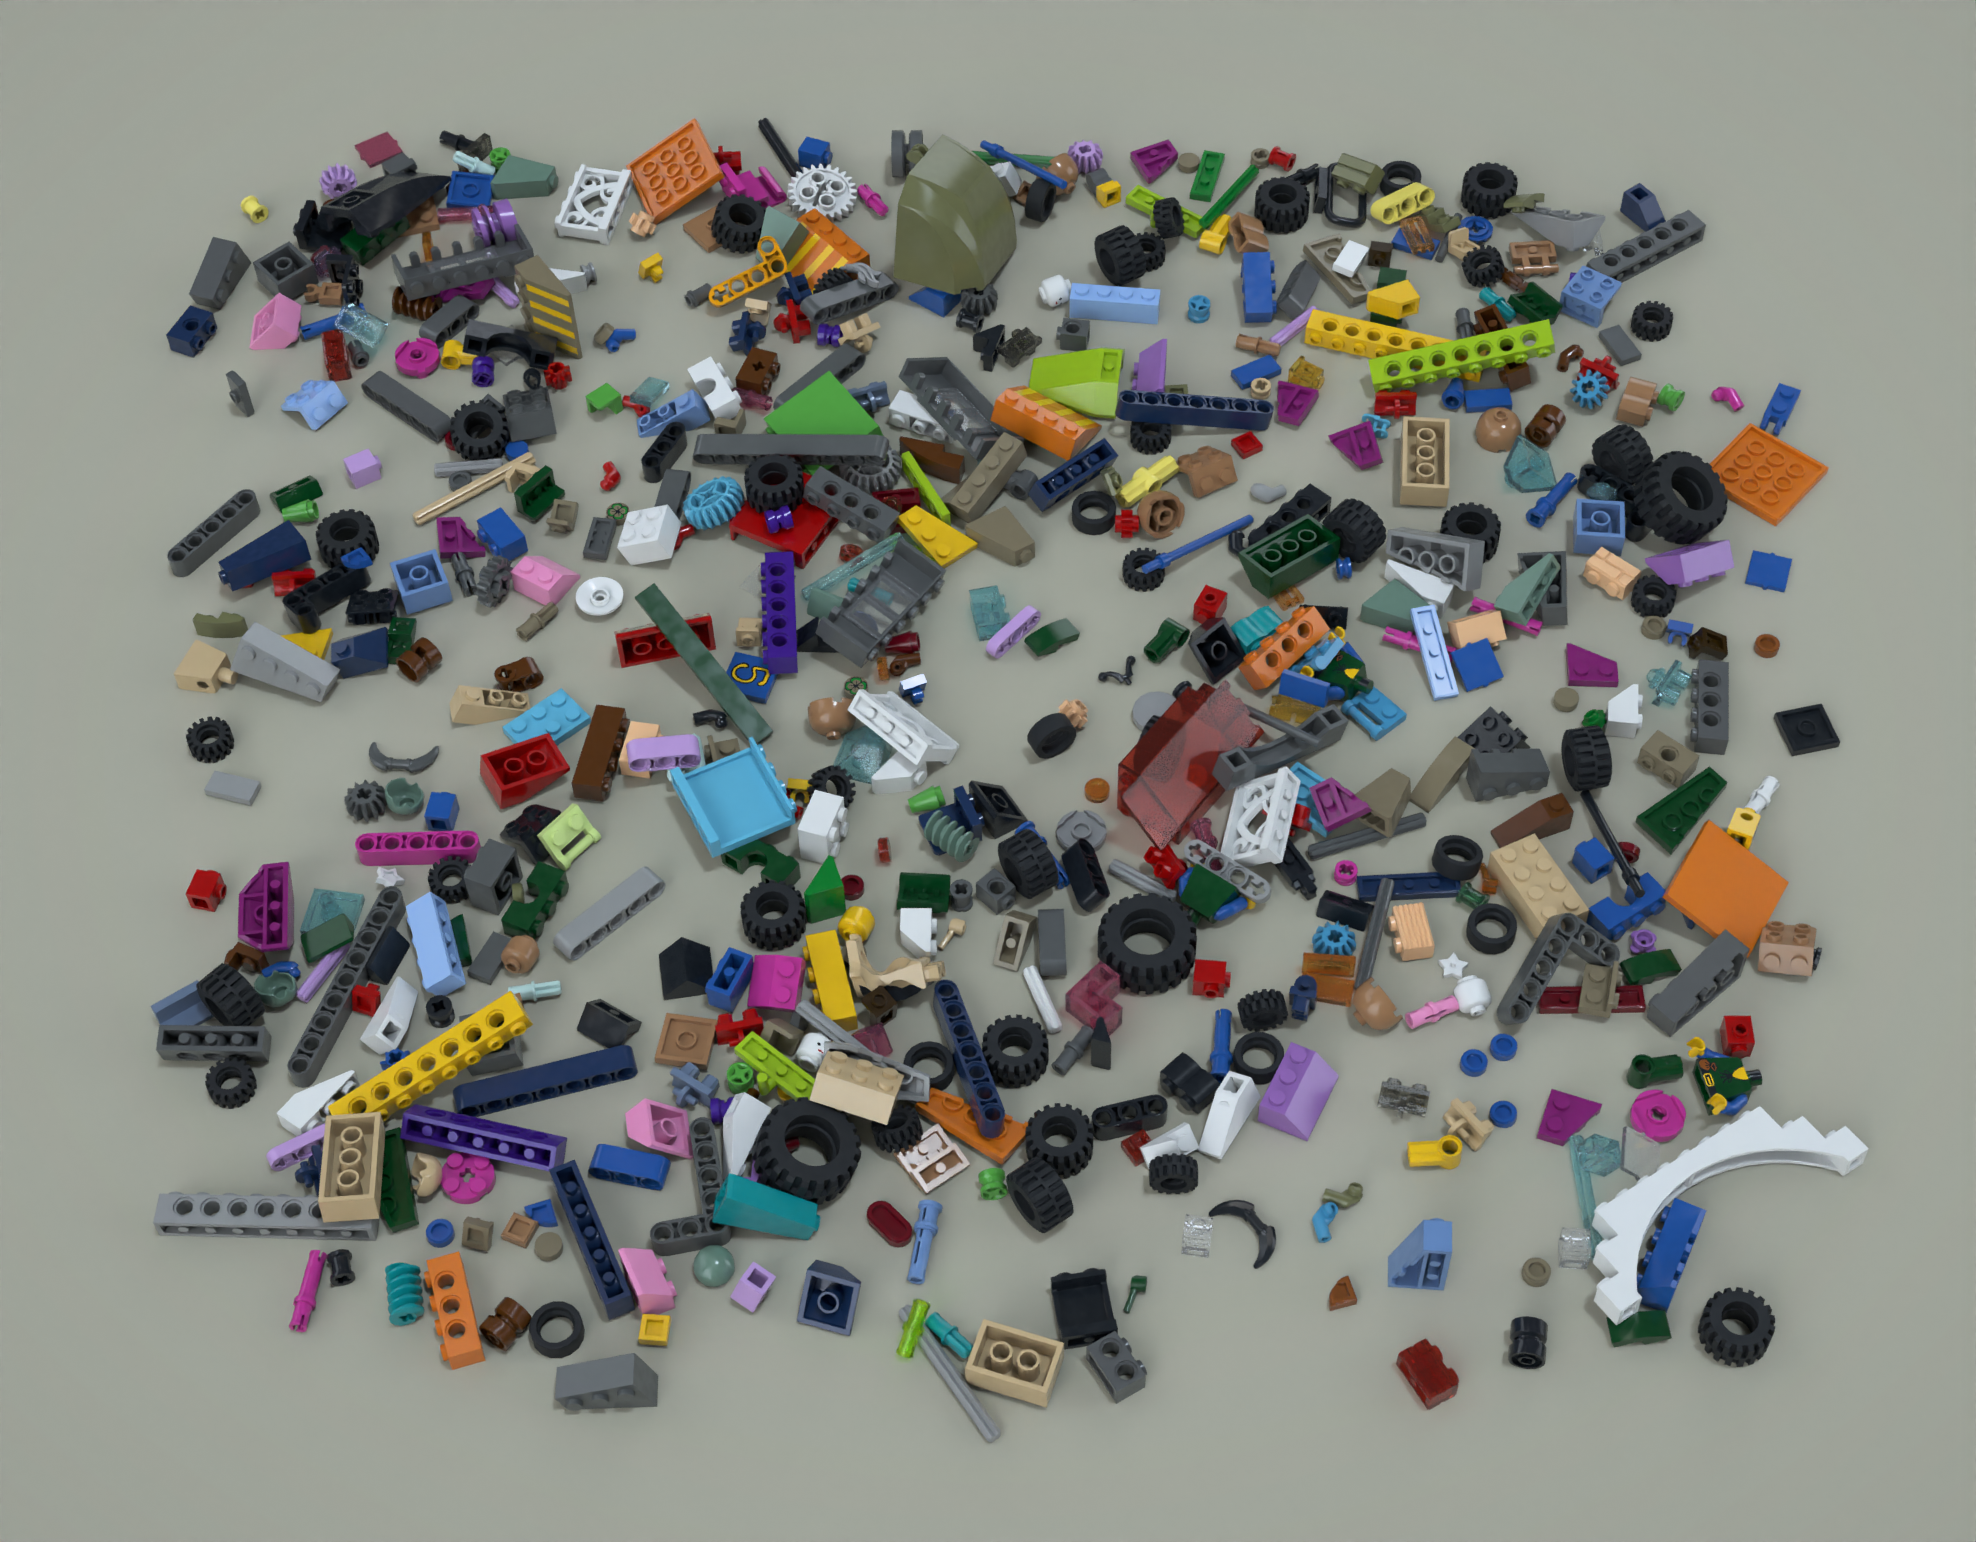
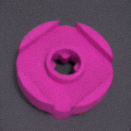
[395,338,441,379]
[1630,1090,1686,1143]
[441,1152,496,1204]

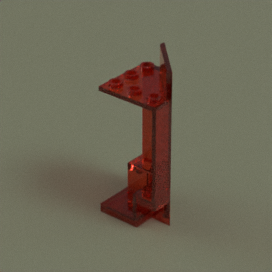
[1117,679,1264,851]

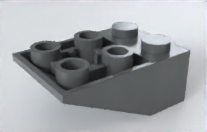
[503,386,557,442]

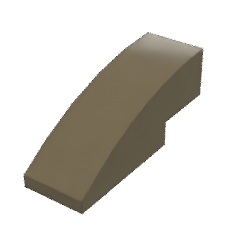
[1409,736,1475,813]

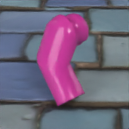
[1711,386,1744,412]

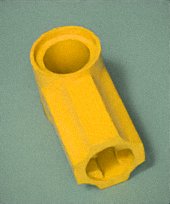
[1199,214,1231,255]
[441,340,487,370]
[1407,1135,1462,1169]

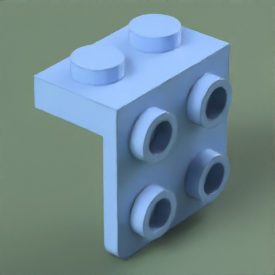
[281,380,348,430]

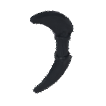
[1209,1200,1276,1269]

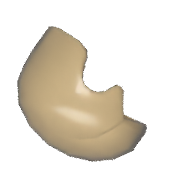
[411,1152,443,1197]

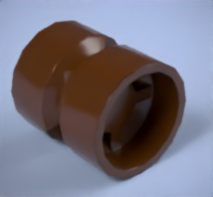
[1524,404,1566,448]
[396,637,443,683]
[479,1297,532,1351]

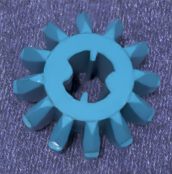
[1570,370,1610,409]
[1312,921,1356,966]

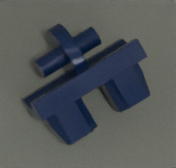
[776,271,813,306]
[729,311,766,356]
[1289,975,1317,1021]
[294,1145,323,1197]

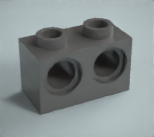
[1086,1331,1147,1404]

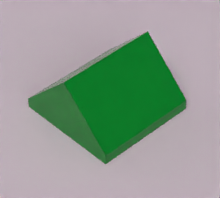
[804,855,846,924]

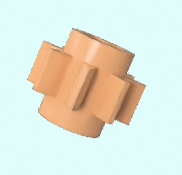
[629,210,657,237]
[1058,699,1088,728]

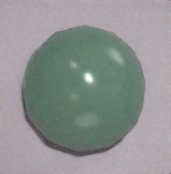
[385,778,424,815]
[254,970,298,1008]
[693,1245,735,1287]

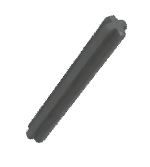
[1307,812,1427,860]
[1354,878,1395,991]

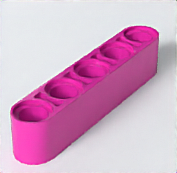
[355,830,481,866]

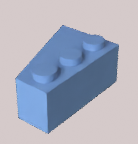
[1388,1218,1452,1291]

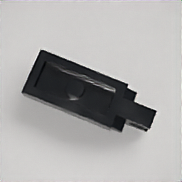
[1274,838,1317,900]

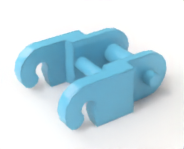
[1362,414,1391,439]

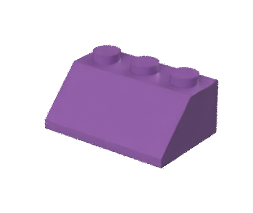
[1132,339,1167,392]
[1645,540,1735,588]
[1258,1042,1339,1141]

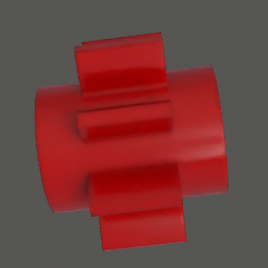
[543,362,572,390]
[1115,510,1139,538]

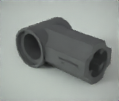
[1003,469,1038,500]

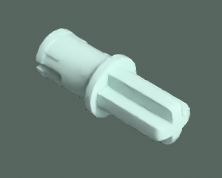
[452,151,495,175]
[508,981,562,1002]

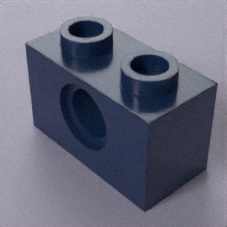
[166,305,217,358]

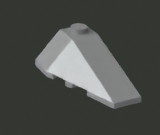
[824,1041,930,1102]

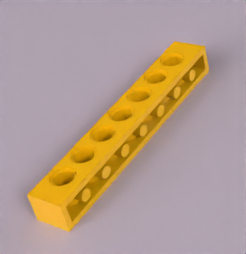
[1304,309,1487,382]
[328,991,533,1122]

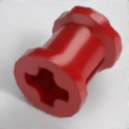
[1268,146,1296,172]

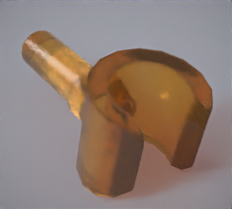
[1480,863,1498,894]

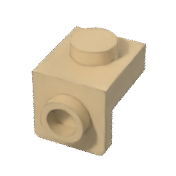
[1448,227,1480,261]
[505,461,540,493]

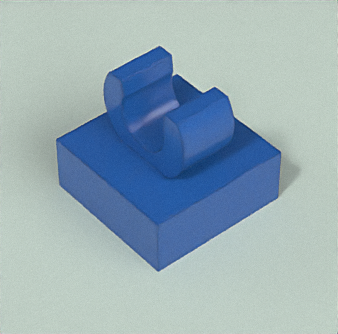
[1666,619,1694,647]
[899,674,927,705]

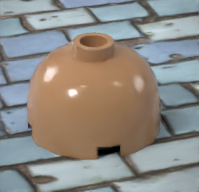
[1036,153,1079,196]
[1475,407,1521,453]
[1137,490,1185,539]
[808,697,856,740]
[1353,977,1403,1030]

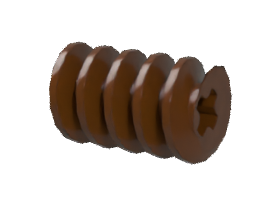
[392,286,443,321]

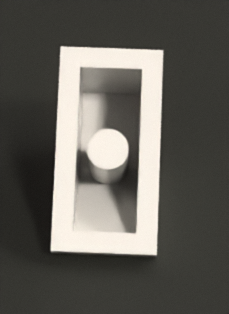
[871,751,927,794]

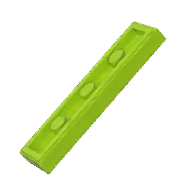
[901,451,951,526]

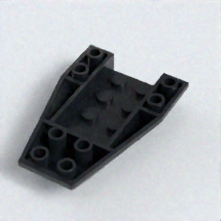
[315,172,451,238]

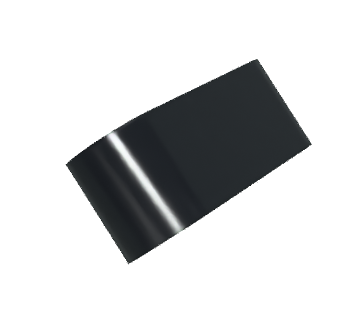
[641,422,688,483]
[1061,838,1110,912]
[1091,1094,1168,1141]

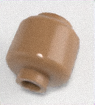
[501,935,540,974]

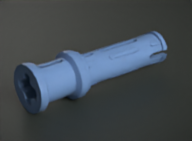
[907,1200,943,1284]

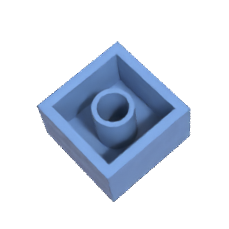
[1573,499,1625,556]
[390,549,453,615]

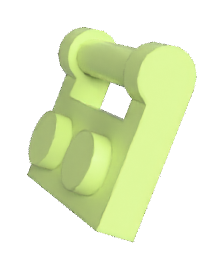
[537,803,601,871]

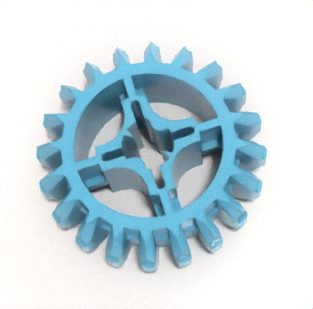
[682,476,745,530]

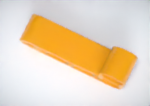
[709,236,788,308]

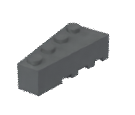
[1647,929,1750,1037]

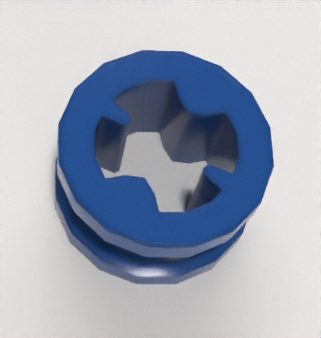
[1336,557,1352,580]

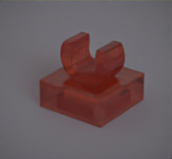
[1121,1129,1152,1167]

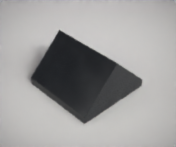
[969,780,1028,839]
[659,937,713,1000]

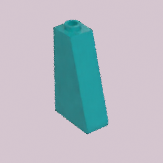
[712,1173,820,1241]

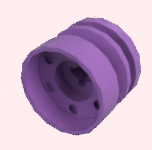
[471,198,518,248]

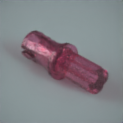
[731,387,773,411]

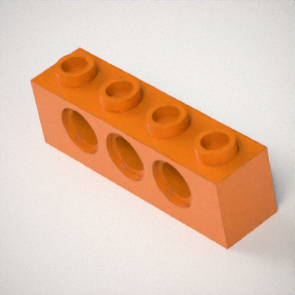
[1238,606,1330,690]
[424,1251,486,1370]

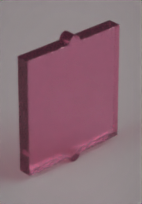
[354,131,403,168]

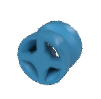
[1188,295,1211,324]

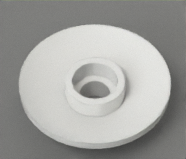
[576,577,624,616]

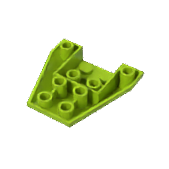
[1029,347,1125,419]

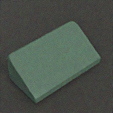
[807,587,856,619]

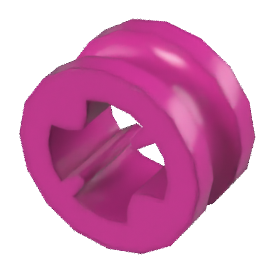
[1334,860,1358,886]

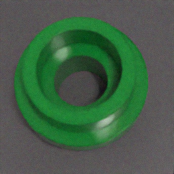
[1582,709,1607,728]

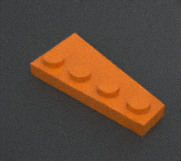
[915,1088,1028,1165]

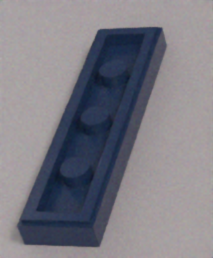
[1356,872,1462,902]

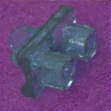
[1646,660,1692,707]

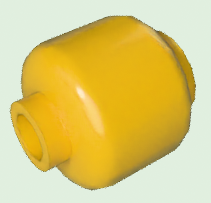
[837,906,875,943]

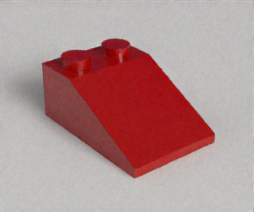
[480,733,570,809]

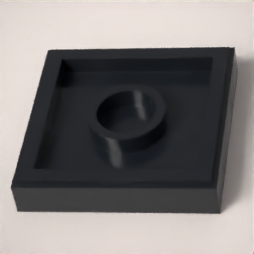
[1774,703,1840,756]

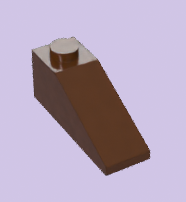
[1491,793,1574,848]

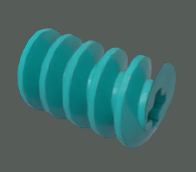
[385,1263,425,1326]

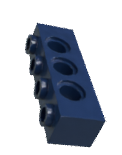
[1028,438,1119,512]

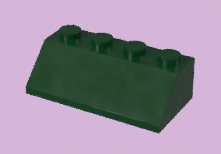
[1238,514,1341,599]

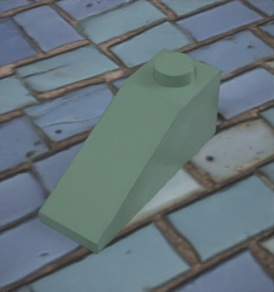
[1494,553,1561,626]

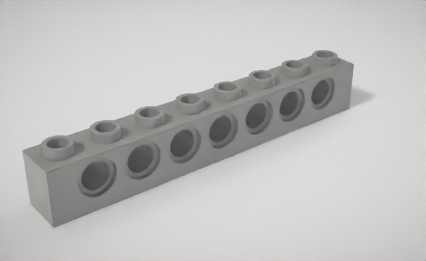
[153,1192,381,1241]

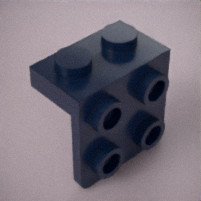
[918,785,985,856]

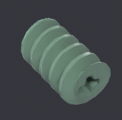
[924,810,980,862]

